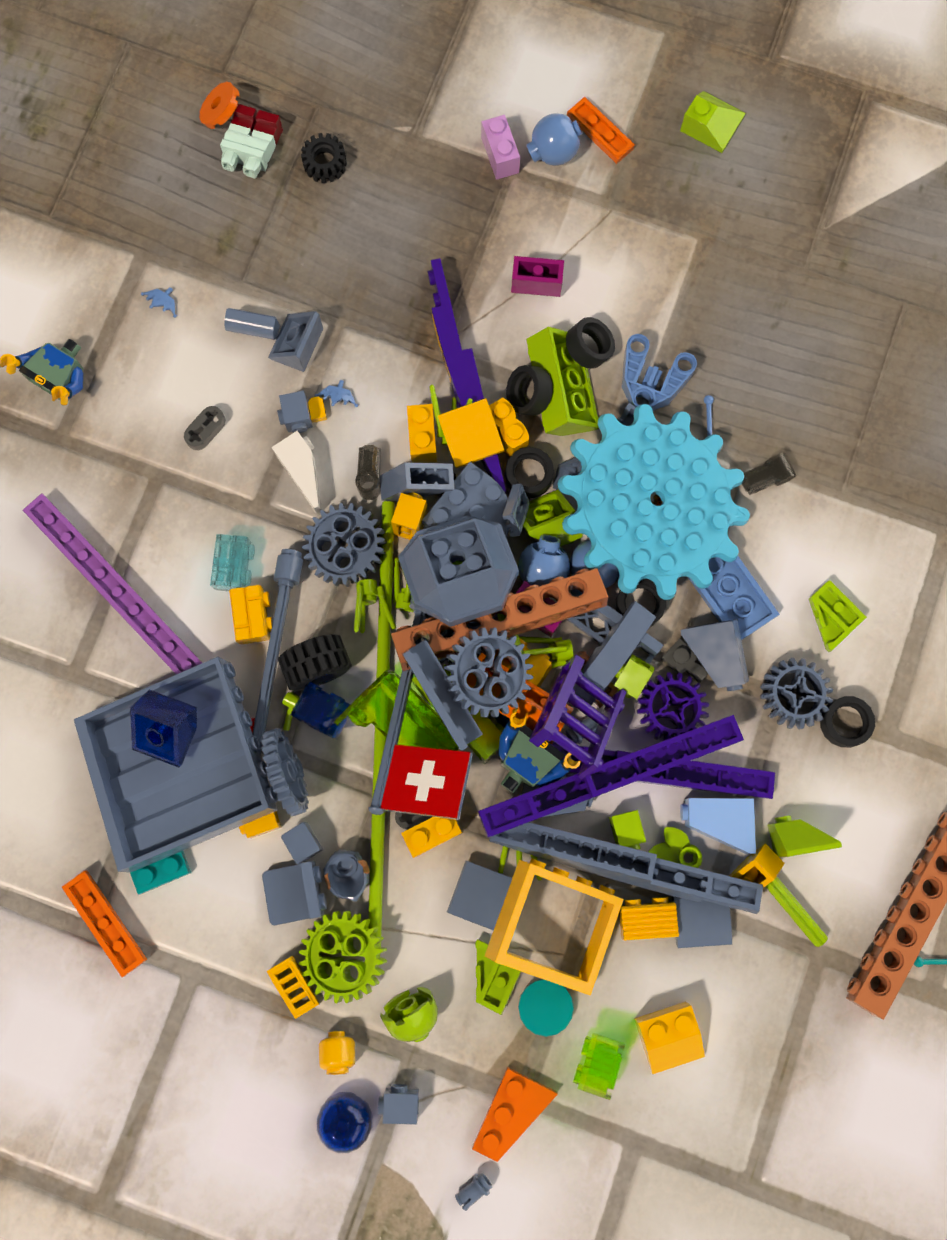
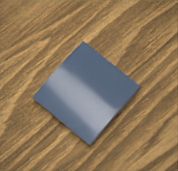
[447,861,512,930]
[672,896,732,948]

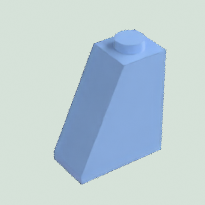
[680,798,756,854]

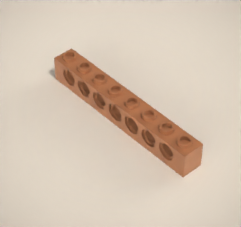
[391,568,608,671]
[846,812,947,1020]

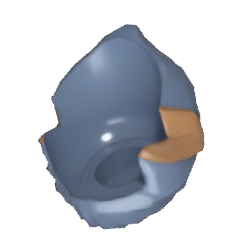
[323,849,370,902]

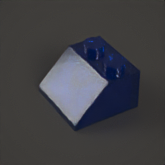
[130,689,197,768]

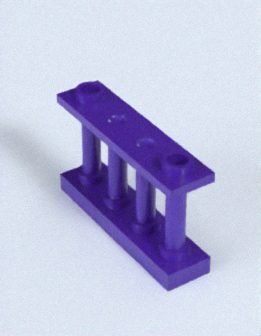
[529,654,627,779]

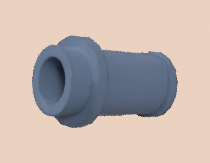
[565,717,598,744]
[455,1173,492,1211]

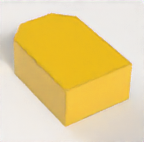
[308,397,327,423]

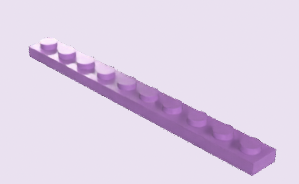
[22,493,202,674]

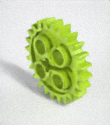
[299,911,387,1004]

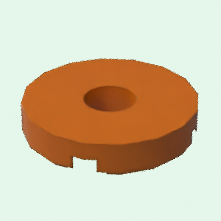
[199,82,239,129]

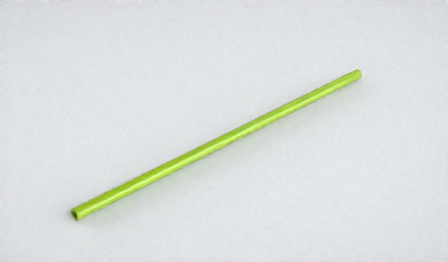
[368,501,395,947]

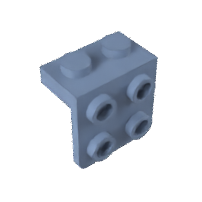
[262,861,327,926]

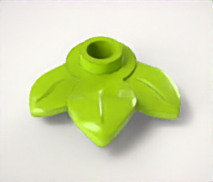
[648,827,702,868]

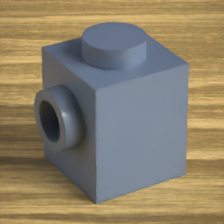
[277,390,313,433]
[378,1084,419,1125]

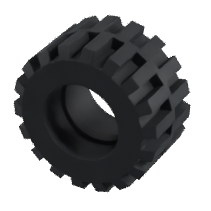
[278,634,352,691]

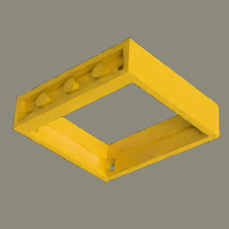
[485,858,624,996]

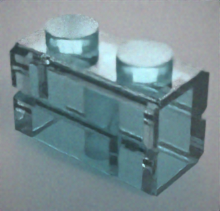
[210,534,255,591]

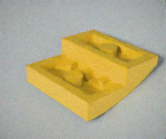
[438,398,504,468]

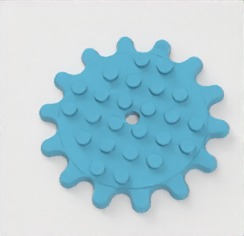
[557,404,750,600]

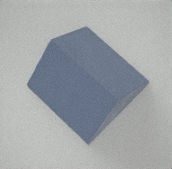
[268,311,323,372]

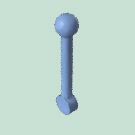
[704,395,714,436]

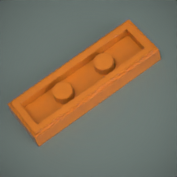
[567,97,635,164]

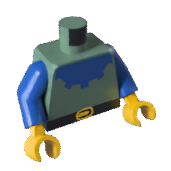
[0,339,84,405]
[499,708,581,794]

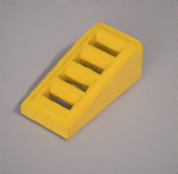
[267,956,320,1019]

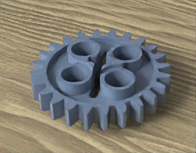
[302,503,387,587]
[444,627,533,717]
[261,728,309,816]

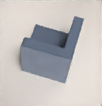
[281,822,323,864]

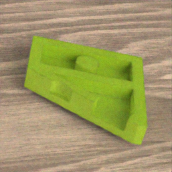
[809,580,867,652]

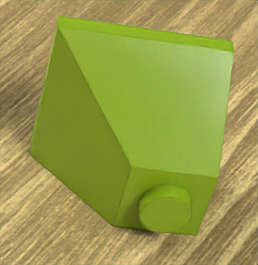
[680,91,746,153]
[523,490,583,546]
[768,815,842,857]

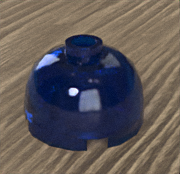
[317,1092,373,1153]

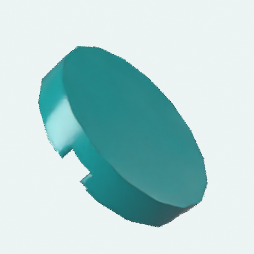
[518,979,574,1037]

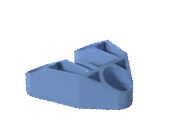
[621,334,697,411]

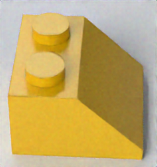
[634,1001,705,1074]

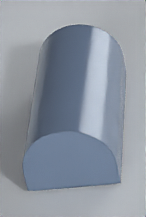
[224,308,280,340]

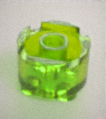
[573,1033,625,1100]

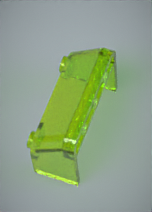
[334,670,459,751]

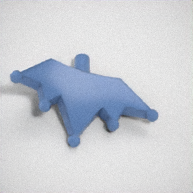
[141,287,177,318]
[314,380,358,407]

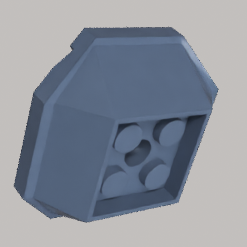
[398,515,519,627]

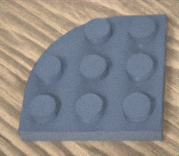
[422,462,509,539]

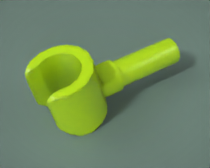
[282,692,301,731]

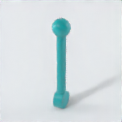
[914,956,947,967]

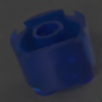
[290,682,354,740]

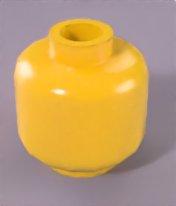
[319,1031,355,1075]

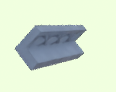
[566,589,664,664]
[402,640,483,751]

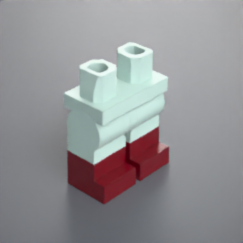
[220,103,283,179]

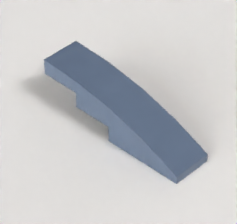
[573,601,656,705]

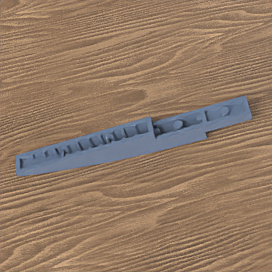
[489,822,763,914]

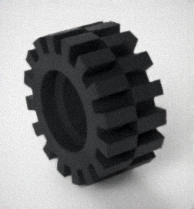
[301,133,347,183]

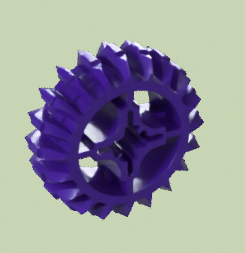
[637,672,709,741]

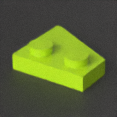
[475,939,521,1015]

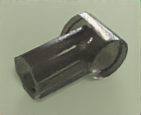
[355,445,381,500]
[742,453,797,495]

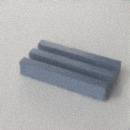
[502,483,530,537]

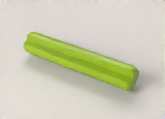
[765,877,828,947]

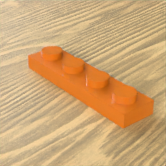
[62,870,148,977]

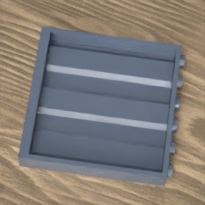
[74,657,278,873]

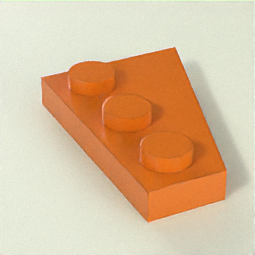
[472,1067,558,1162]

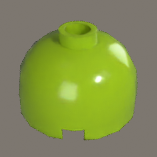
[380,987,438,1042]

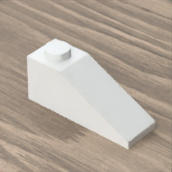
[272,431,321,515]

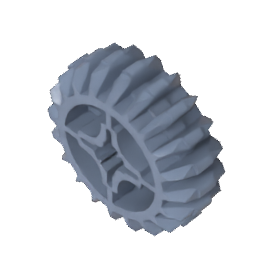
[760,658,833,730]

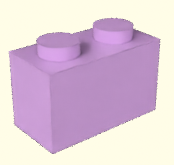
[481,115,520,180]

